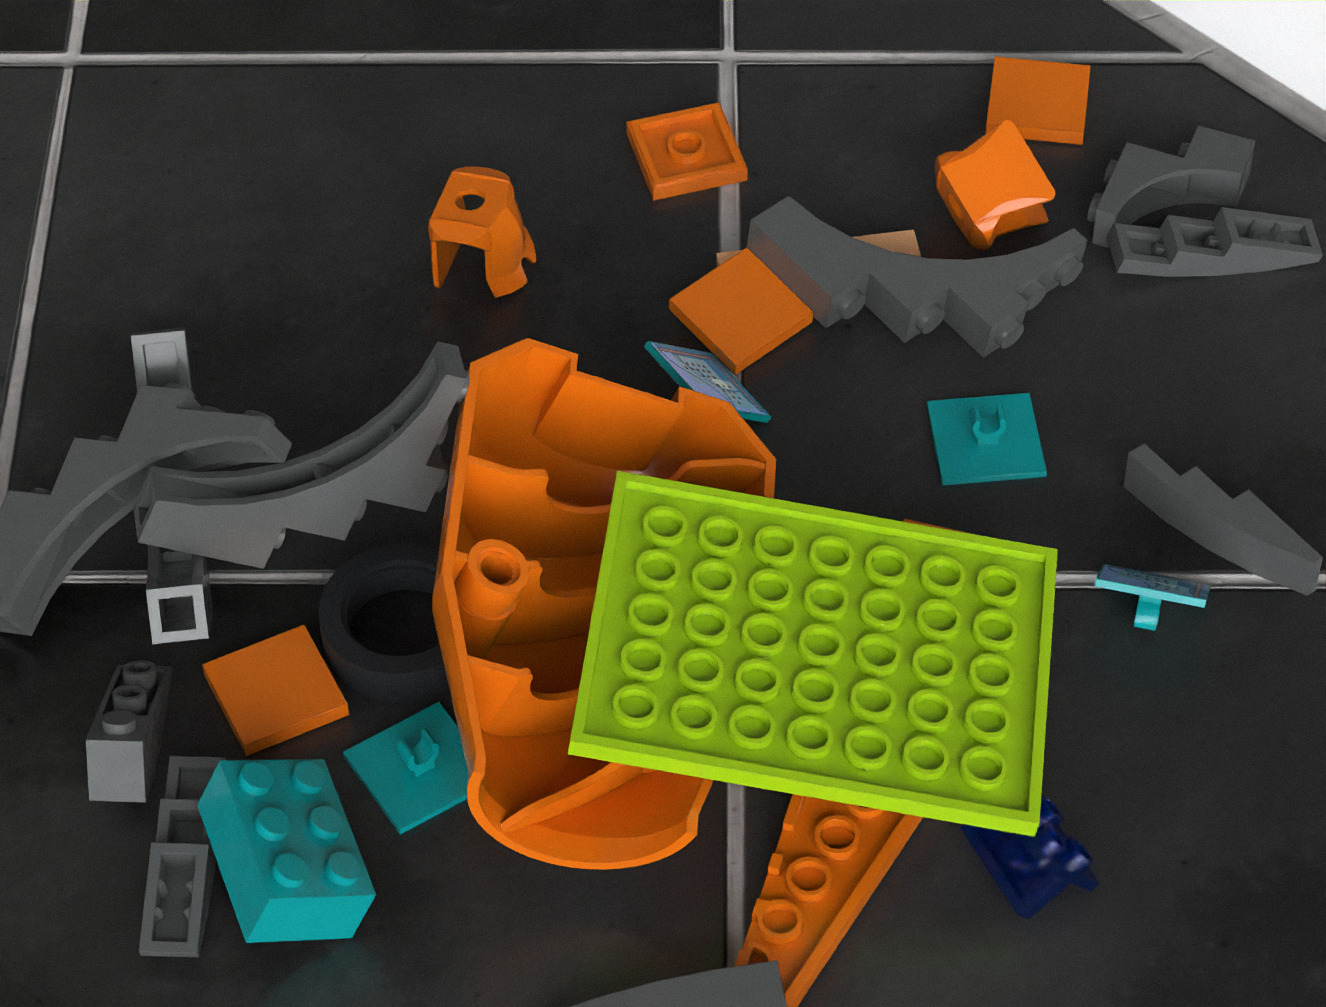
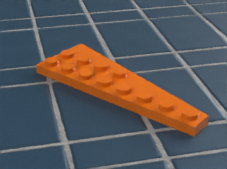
[734,794,923,1007]

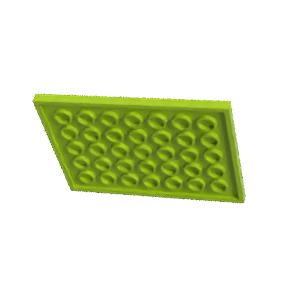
[568,471,1058,837]

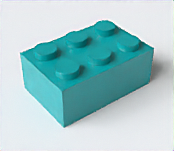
[197,759,376,943]

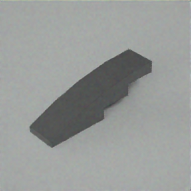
[1107,207,1323,277]
[1123,443,1323,596]
[139,756,226,957]
[570,961,787,1007]

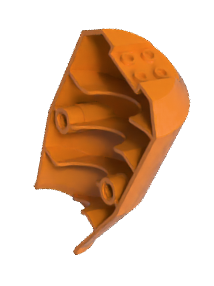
[432,338,776,870]

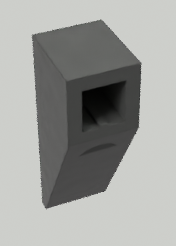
[86,660,173,803]

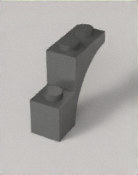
[1087,125,1256,248]

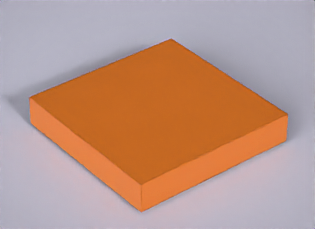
[986,56,1091,145]
[626,102,748,201]
[669,247,814,375]
[202,625,349,756]

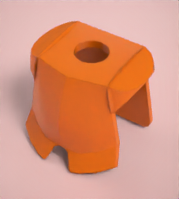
[935,120,1055,251]
[428,166,536,298]

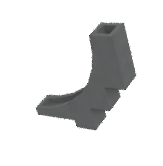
[747,196,1088,358]
[131,327,213,645]
[133,341,469,569]
[0,383,292,636]

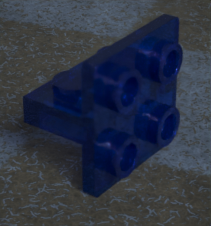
[960,794,1099,920]

